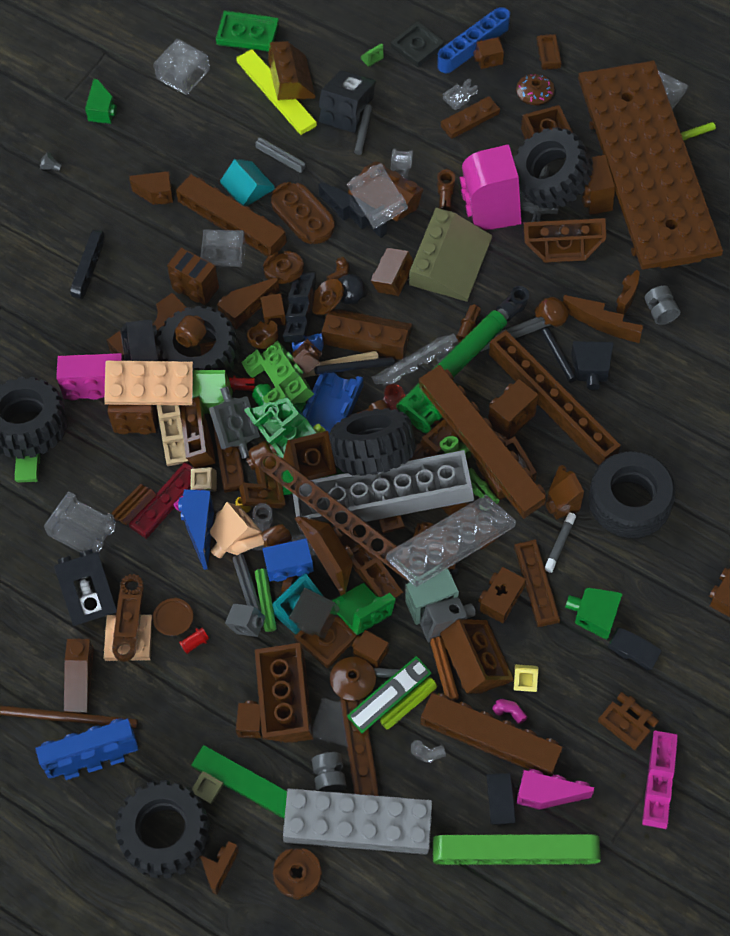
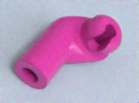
[493,699,528,724]

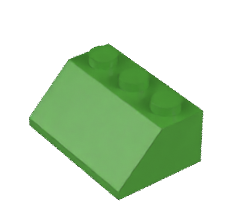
[179,370,233,414]

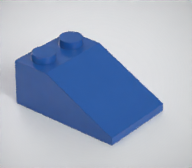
[178,489,215,570]

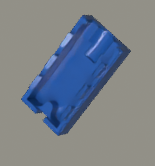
[302,373,364,434]
[36,719,139,780]

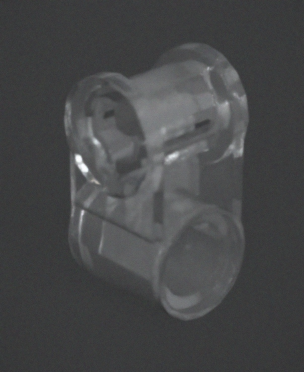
[391,148,413,180]

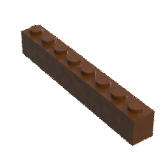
[489,330,621,466]
[419,365,546,519]

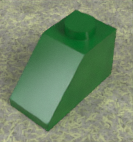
[85,79,117,124]

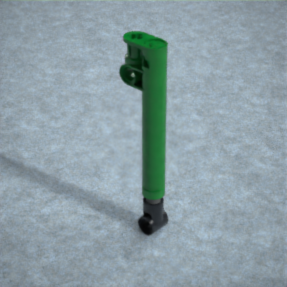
[396,286,529,433]

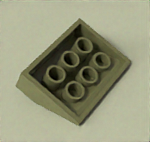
[409,208,492,302]

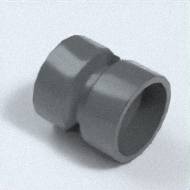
[644,286,680,325]
[311,752,347,793]

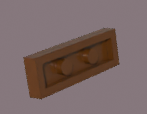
[441,96,500,139]

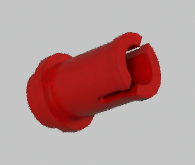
[229,375,255,392]
[179,628,209,654]

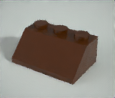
[268,41,315,100]
[348,161,424,221]
[440,619,514,694]

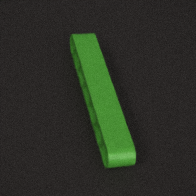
[433,835,601,865]

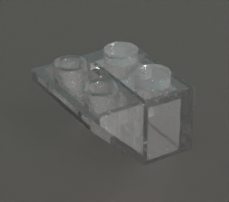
[201,230,246,267]

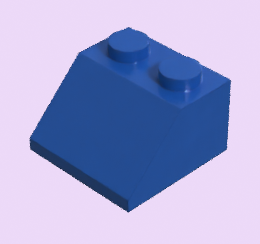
[263,538,314,582]

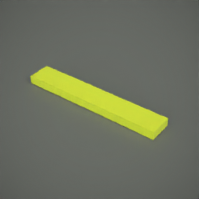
[236,49,317,135]

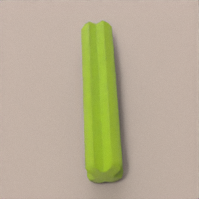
[380,678,437,729]

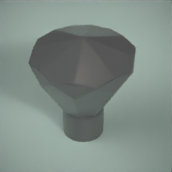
[40,152,62,172]

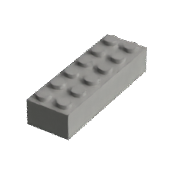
[283,789,432,854]

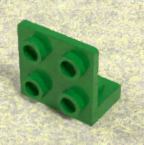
[329,583,395,635]

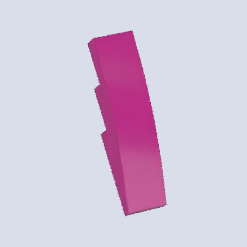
[642,731,677,829]

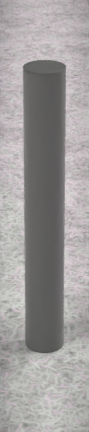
[354,104,372,155]

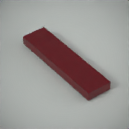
[129,462,195,539]

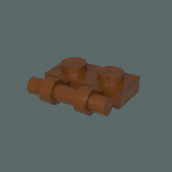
[598,692,659,750]

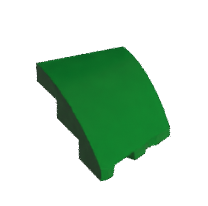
[244,398,317,458]

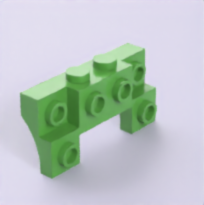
[241,340,314,404]

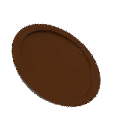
[153,598,193,636]

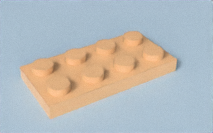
[105,361,193,405]

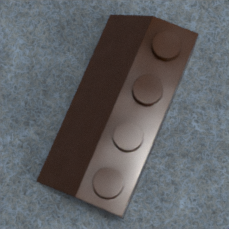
[322,308,413,361]
[255,643,313,743]

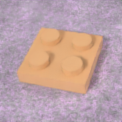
[104,615,153,661]

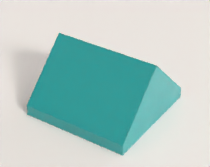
[220,159,275,206]
[273,573,330,635]

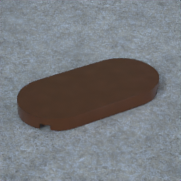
[271,182,335,244]

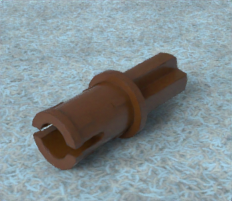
[456,304,481,342]

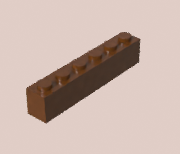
[176,174,286,257]
[421,693,563,777]

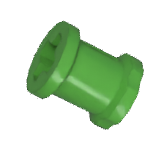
[440,436,461,454]

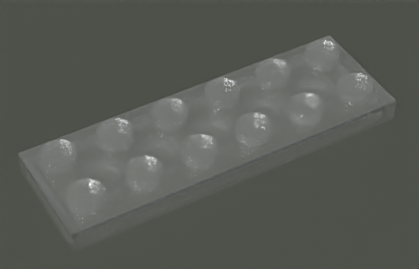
[386,495,516,587]

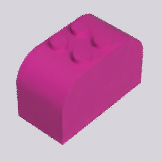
[460,144,522,231]

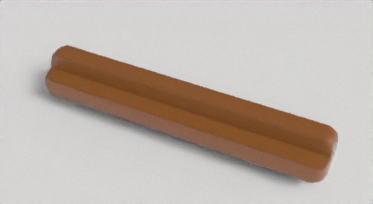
[430,636,458,701]

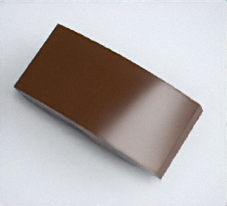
[616,269,640,314]

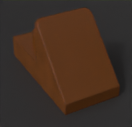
[200,841,239,895]

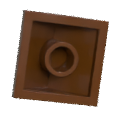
[283,431,336,480]

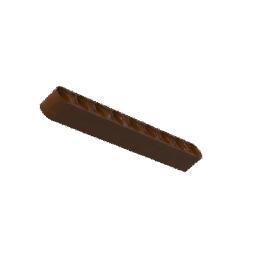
[259,453,424,581]

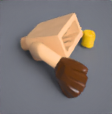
[210,497,292,559]

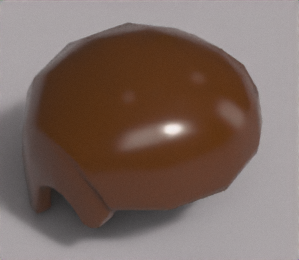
[535,297,568,327]
[247,320,279,349]

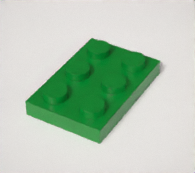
[216,11,279,51]

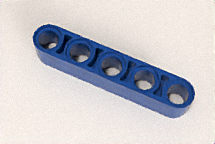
[437,7,510,73]

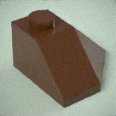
[545,465,584,520]

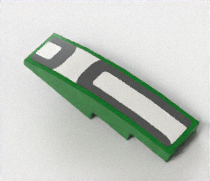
[347,656,432,734]

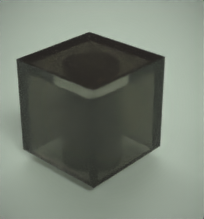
[289,588,340,639]

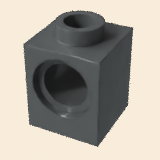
[225,604,266,637]

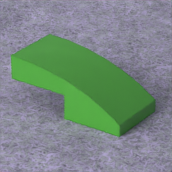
[15,453,40,483]

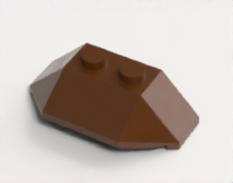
[524,218,606,263]
[295,516,354,596]

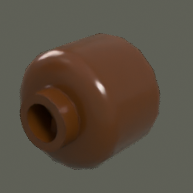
[175,315,207,347]
[247,441,279,470]

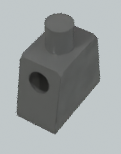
[419,598,476,643]

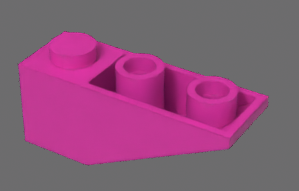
[516,769,594,810]

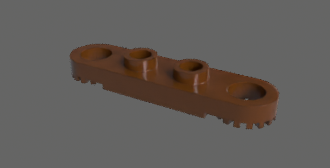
[112,574,144,662]

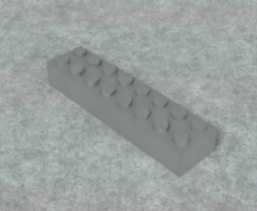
[293,450,474,534]

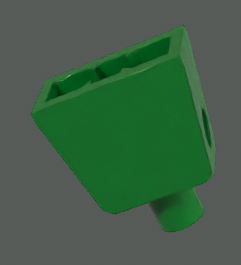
[565,588,622,640]

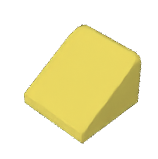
[514,665,538,692]

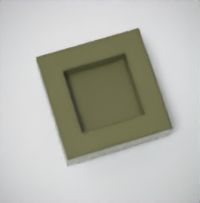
[192,771,224,805]

